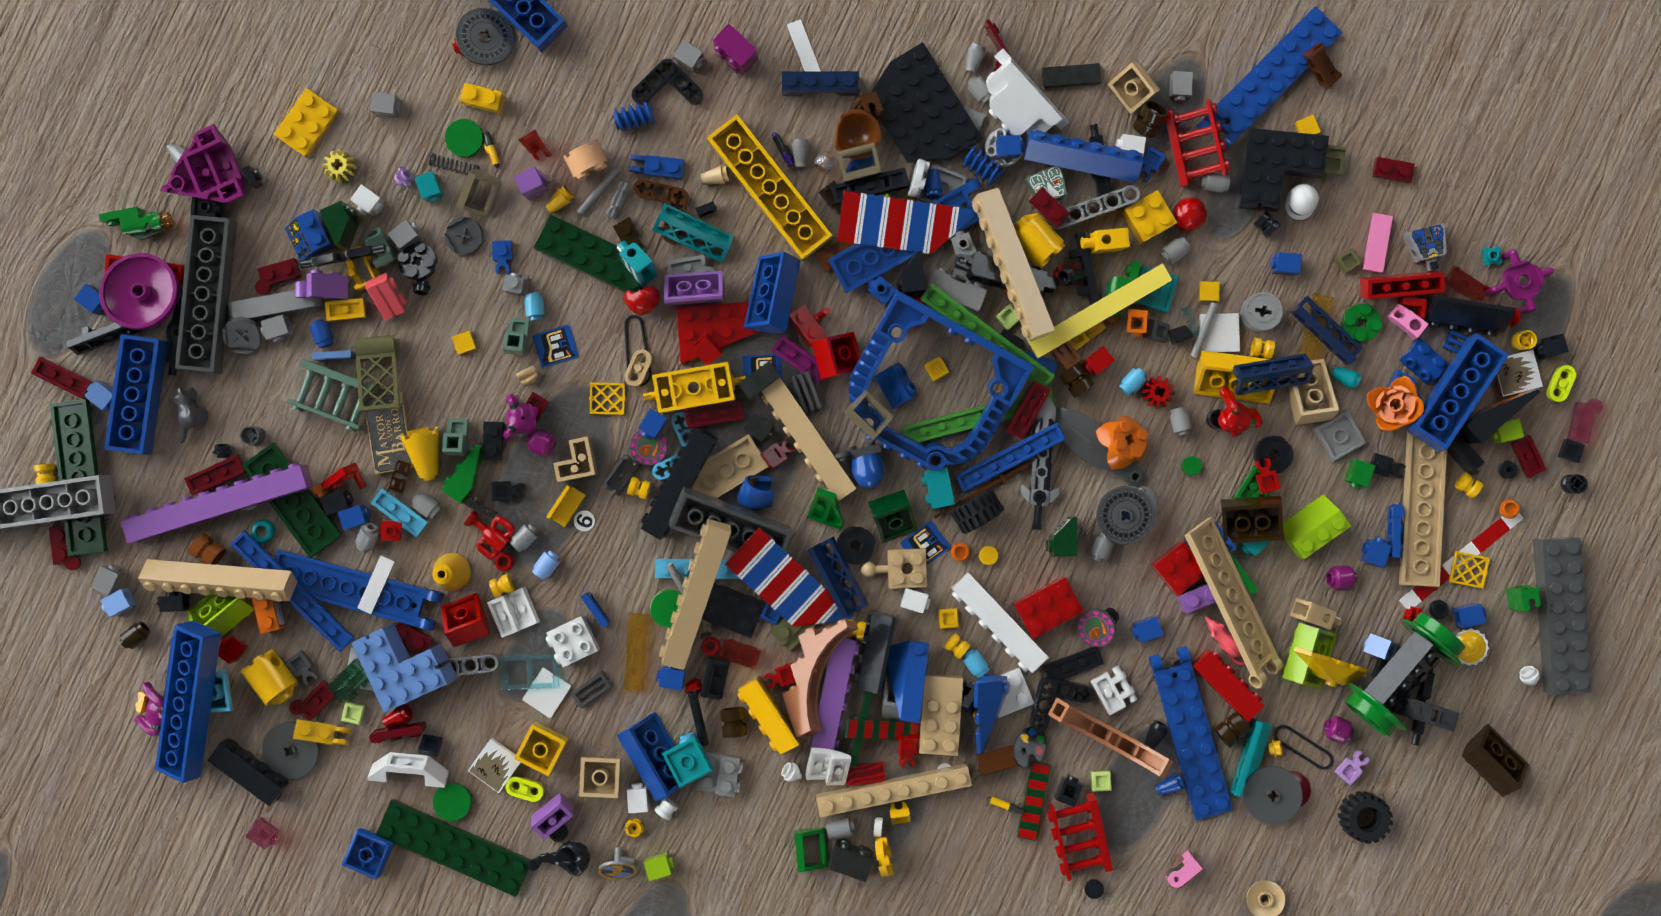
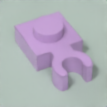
[1334,750,1370,786]

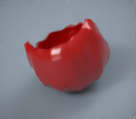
[1173,197,1207,232]
[623,286,660,316]

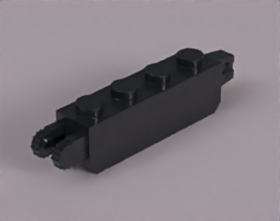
[954,252,1060,294]

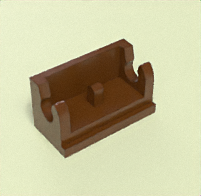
[1302,42,1342,88]
[852,91,884,120]
[976,745,1019,776]

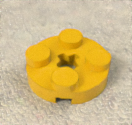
[875,837,894,877]

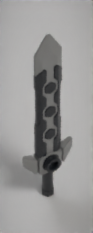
[1020,396,1059,530]

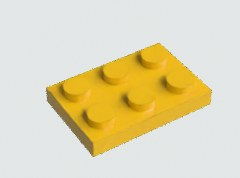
[273,88,339,158]

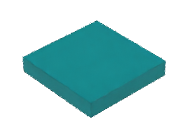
[1133,265,1179,314]
[662,735,714,788]

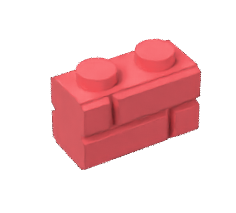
[366,273,407,320]

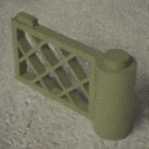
[354,335,403,412]

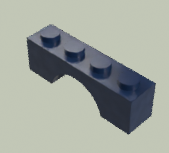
[782,71,859,96]

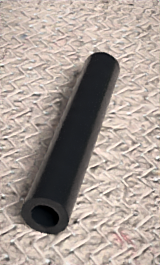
[687,690,709,746]

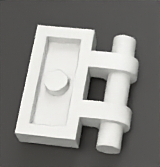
[1090,665,1137,715]

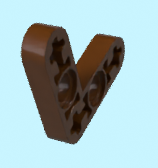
[634,179,688,243]

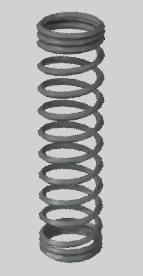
[429,153,479,175]

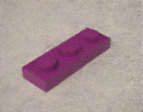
[771,335,821,383]

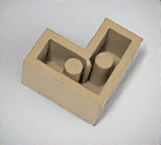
[553,436,598,482]

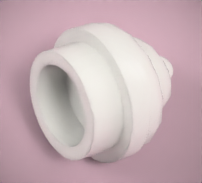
[1519,666,1540,686]
[781,763,802,782]

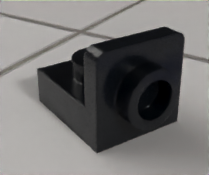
[962,681,976,715]

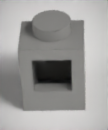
[950,230,977,256]
[502,273,528,296]

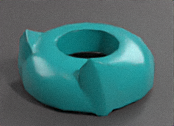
[250,519,276,544]

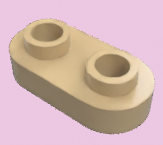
[625,349,652,387]

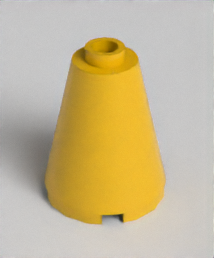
[400,426,439,481]
[432,553,471,591]

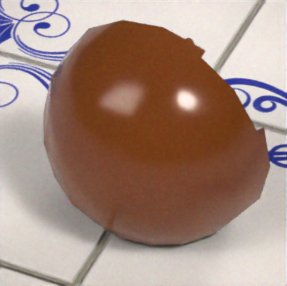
[834,109,881,159]

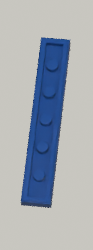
[955,422,1066,493]

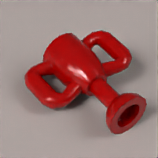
[463,510,515,560]

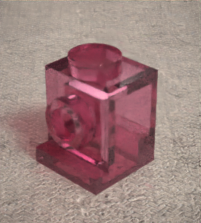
[245,817,280,849]

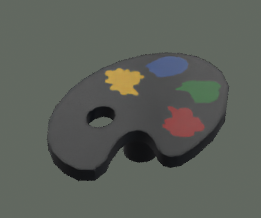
[1013,727,1047,768]

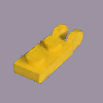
[293,719,351,746]

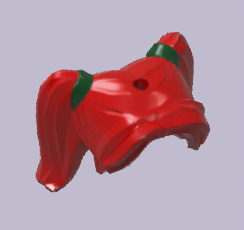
[1218,387,1263,437]

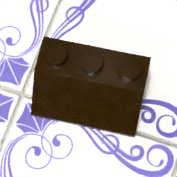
[1221,496,1284,543]
[1462,724,1529,797]

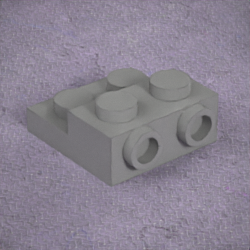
[697,751,744,797]

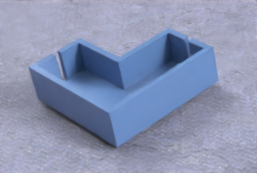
[352,623,458,713]

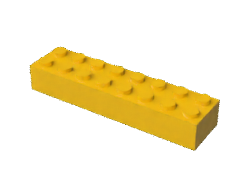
[707,114,832,262]

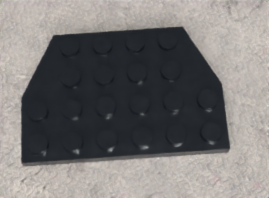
[871,42,983,163]

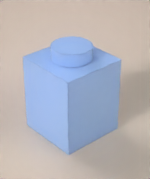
[100,588,137,617]
[1364,633,1398,661]

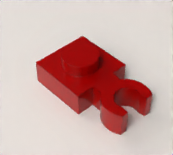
[1254,458,1281,494]
[763,662,795,688]
[898,735,920,769]

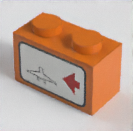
[252,598,286,634]

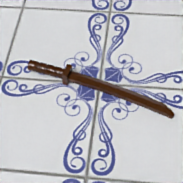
[934,461,1030,519]

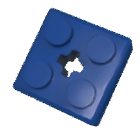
[342,828,394,880]

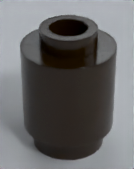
[119,621,151,649]

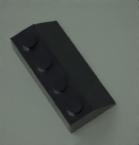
[1423,296,1516,337]
[854,611,896,695]

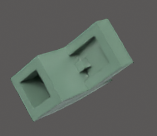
[363,227,397,268]
[502,318,530,356]
[442,419,469,456]

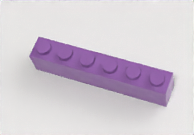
[810,638,859,750]

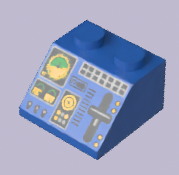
[285,209,336,261]

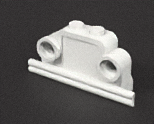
[986,48,1069,135]

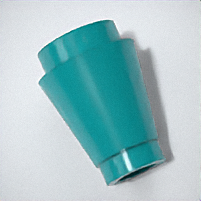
[1331,366,1362,389]

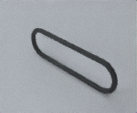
[1274,725,1333,770]

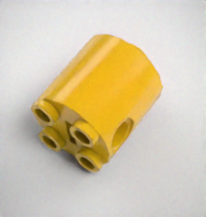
[1014,213,1065,268]
[240,649,299,706]

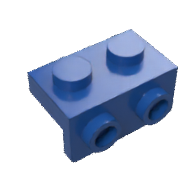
[1399,337,1448,384]
[874,362,918,409]

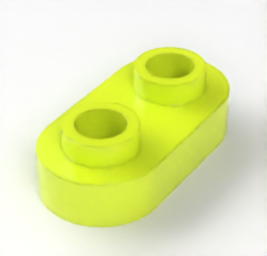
[1546,365,1576,402]
[505,776,544,802]

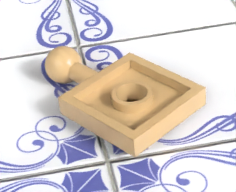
[861,548,927,588]

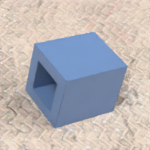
[84,381,113,411]

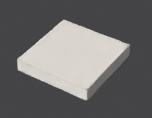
[1199,313,1240,353]

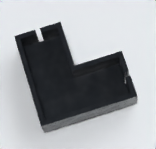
[1238,128,1329,212]

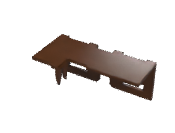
[386,460,411,494]

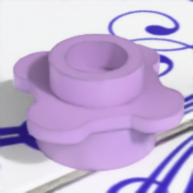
[394,166,415,187]

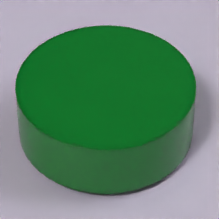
[1181,456,1202,475]

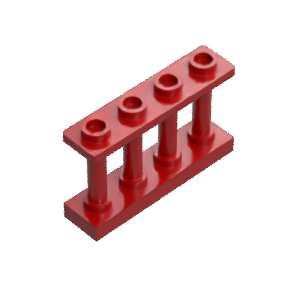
[1165,99,1231,188]
[1047,793,1113,881]

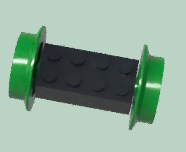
[1344,613,1465,738]

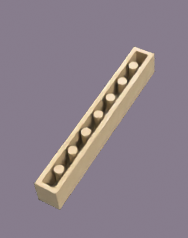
[972,188,1055,342]
[761,378,856,501]
[659,519,731,670]
[138,559,297,602]
[816,763,972,817]

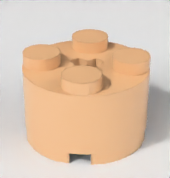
[563,140,608,180]

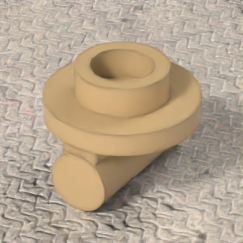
[516,365,538,386]

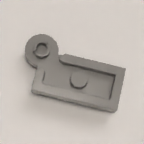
[667,255,715,275]

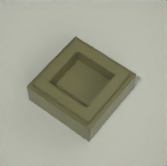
[1334,248,1362,274]

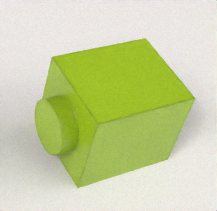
[1490,419,1524,443]
[644,852,675,881]

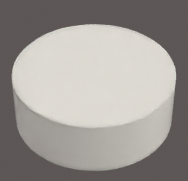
[874,817,883,837]

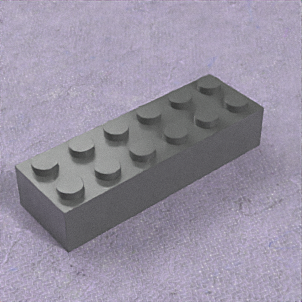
[669,486,793,552]

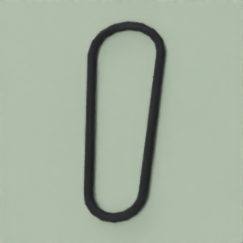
[624,315,652,386]

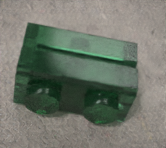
[327,658,370,703]

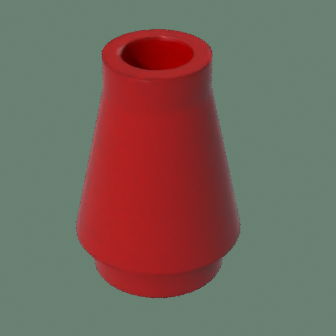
[382,704,413,728]

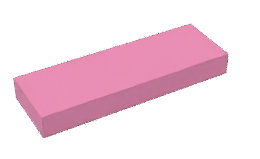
[1362,213,1393,273]

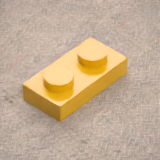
[325,298,367,322]

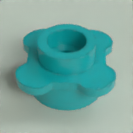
[1482,246,1502,266]

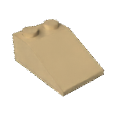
[1287,359,1339,425]

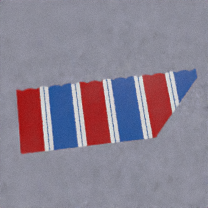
[837,190,976,254]
[725,527,854,627]

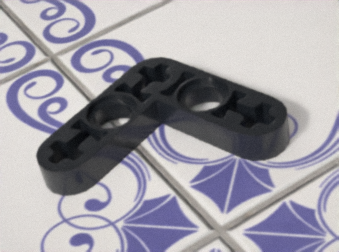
[631,59,703,105]
[1029,677,1094,733]

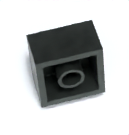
[829,839,873,882]

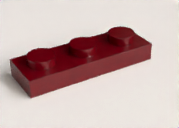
[31,356,93,399]
[1005,380,1051,440]
[684,400,744,428]
[184,455,246,496]

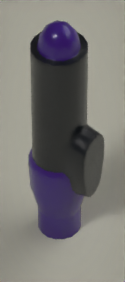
[772,132,794,167]

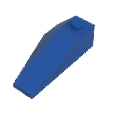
[887,641,929,724]
[974,674,1010,754]

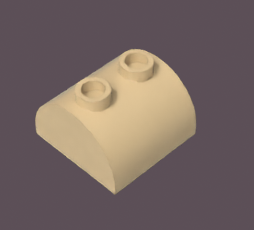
[1108,59,1160,114]
[579,757,622,798]

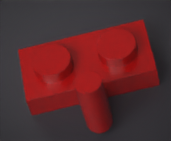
[789,304,830,347]
[320,463,366,490]

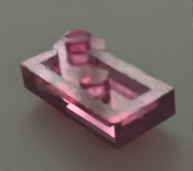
[1567,399,1603,444]

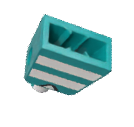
[617,240,657,287]

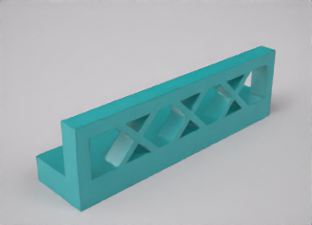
[652,203,734,263]
[1230,718,1272,797]

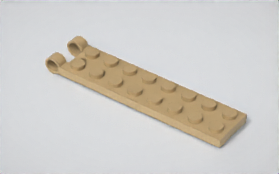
[1399,426,1447,587]
[1184,517,1283,688]

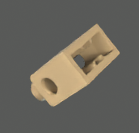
[1290,598,1341,630]

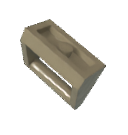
[837,142,882,182]
[456,169,502,217]
[845,389,894,440]

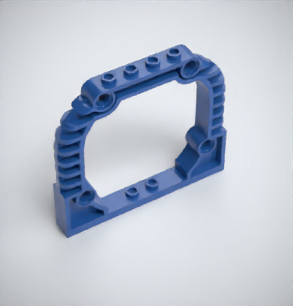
[849,290,1034,470]

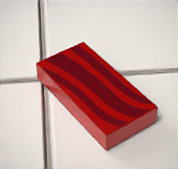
[846,761,885,786]

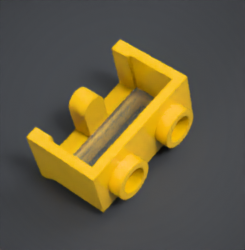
[344,245,381,292]

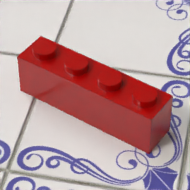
[1360,271,1445,299]
[1191,649,1264,722]

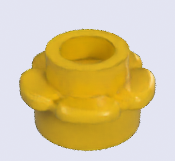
[1268,739,1283,758]
[625,818,644,838]

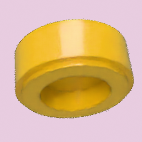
[979,546,998,565]

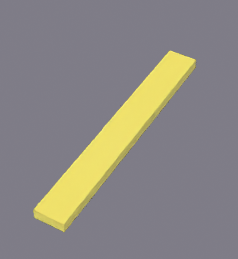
[1028,263,1172,359]

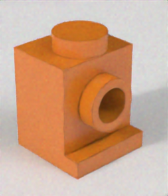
[1127,309,1149,337]

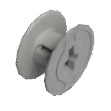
[1240,292,1283,332]

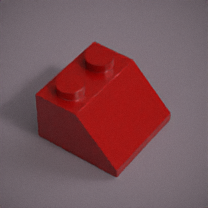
[441,593,490,648]

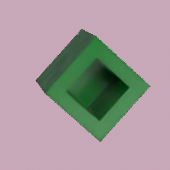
[1344,459,1375,490]

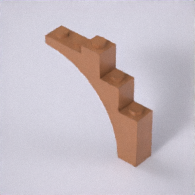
[783,619,858,738]
[1048,698,1174,778]

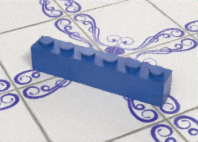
[1024,130,1143,183]

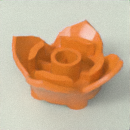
[1366,376,1424,431]
[1095,415,1148,470]

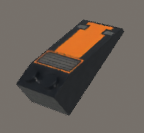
[1458,389,1540,444]

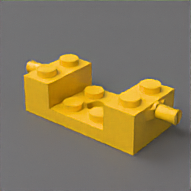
[643,362,745,414]

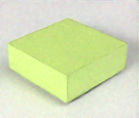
[995,304,1019,330]
[341,701,366,725]
[1091,770,1112,792]

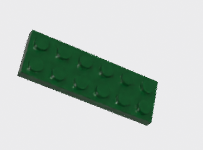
[533,215,654,293]
[242,443,342,558]

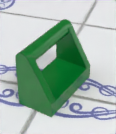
[795,827,828,872]

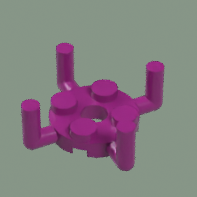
[1484,249,1554,313]

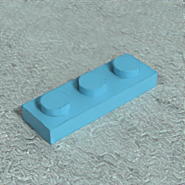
[371,488,429,538]

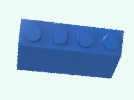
[744,252,801,334]
[617,712,679,802]

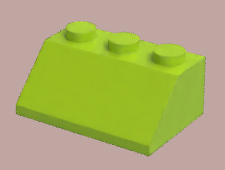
[1283,494,1351,559]
[187,594,254,638]
[1282,623,1337,689]

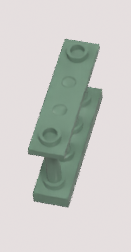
[287,359,380,432]

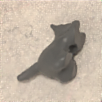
[169,387,208,443]

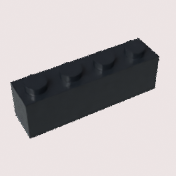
[207,738,289,807]

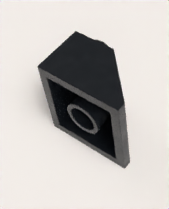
[896,251,926,296]

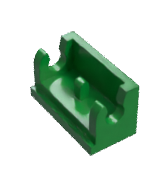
[1505,585,1541,612]

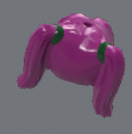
[503,394,538,441]
[134,682,165,736]

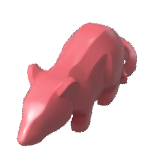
[1205,616,1245,665]

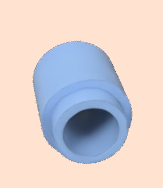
[532,551,560,580]

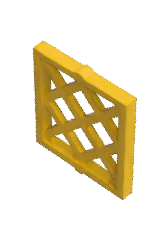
[589,382,626,415]
[1448,551,1490,589]

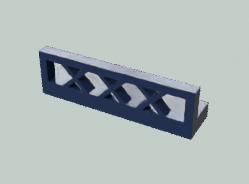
[1290,295,1363,365]
[1233,353,1314,395]
[807,536,869,618]

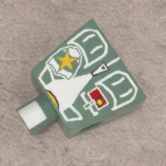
[1024,166,1067,205]

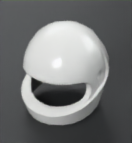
[1285,184,1320,220]

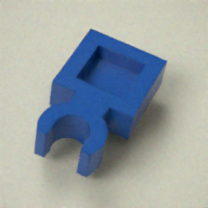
[1139,146,1166,183]
[492,240,513,274]

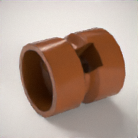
[188,533,227,565]

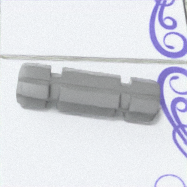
[606,181,630,219]

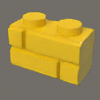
[460,83,506,115]

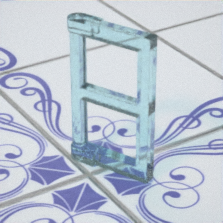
[500,654,560,691]

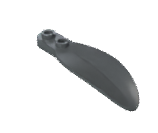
[1055,408,1144,486]

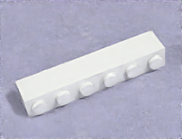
[951,572,1049,673]

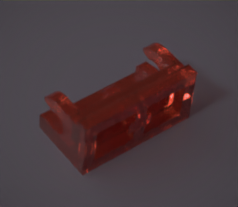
[518,130,552,161]
[1445,265,1490,302]
[719,637,761,669]

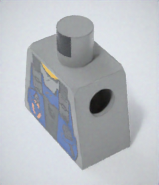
[1402,223,1447,271]

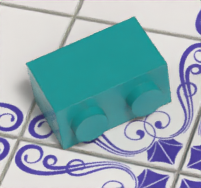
[921,467,955,509]

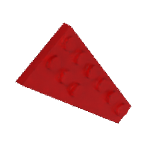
[677,302,792,365]

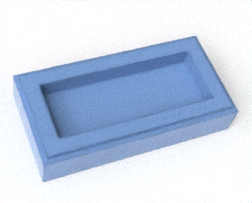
[312,350,356,361]

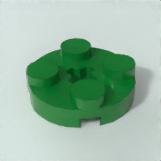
[1341,304,1382,342]

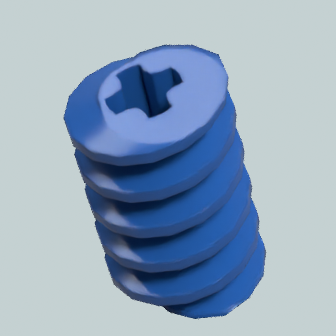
[613,101,656,132]
[963,145,1006,186]

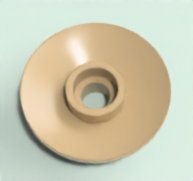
[1246,880,1285,916]

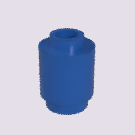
[310,319,334,349]

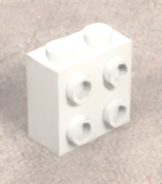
[546,615,600,667]

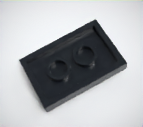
[702,582,765,638]

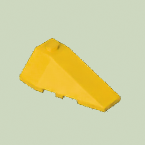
[1294,647,1368,687]

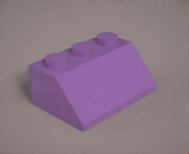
[664,271,725,305]

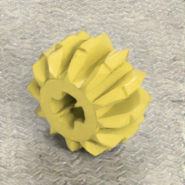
[322,150,357,183]

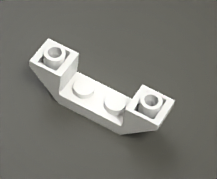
[367,752,449,788]

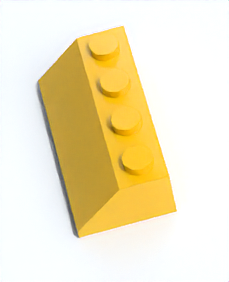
[1194,351,1275,404]
[737,675,800,754]

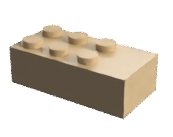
[919,674,963,756]

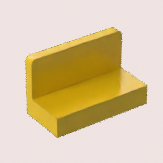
[546,485,586,527]

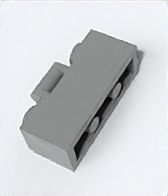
[926,268,987,313]

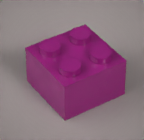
[713,23,758,75]

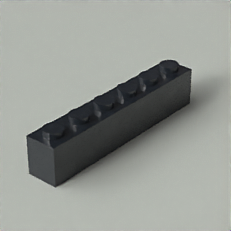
[641,427,719,540]

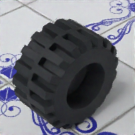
[951,489,1004,533]
[1338,791,1393,844]

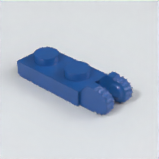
[629,155,684,179]
[1387,504,1405,558]

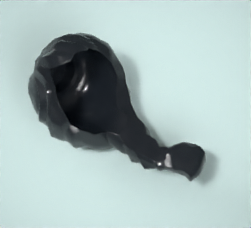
[526,840,590,876]

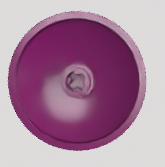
[99,253,180,330]

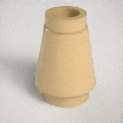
[701,165,730,185]

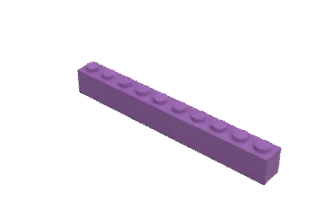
[121,463,314,544]

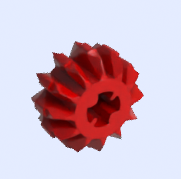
[1141,376,1175,409]

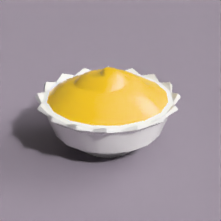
[1456,628,1489,666]

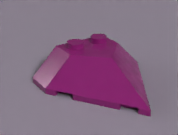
[160,124,245,203]

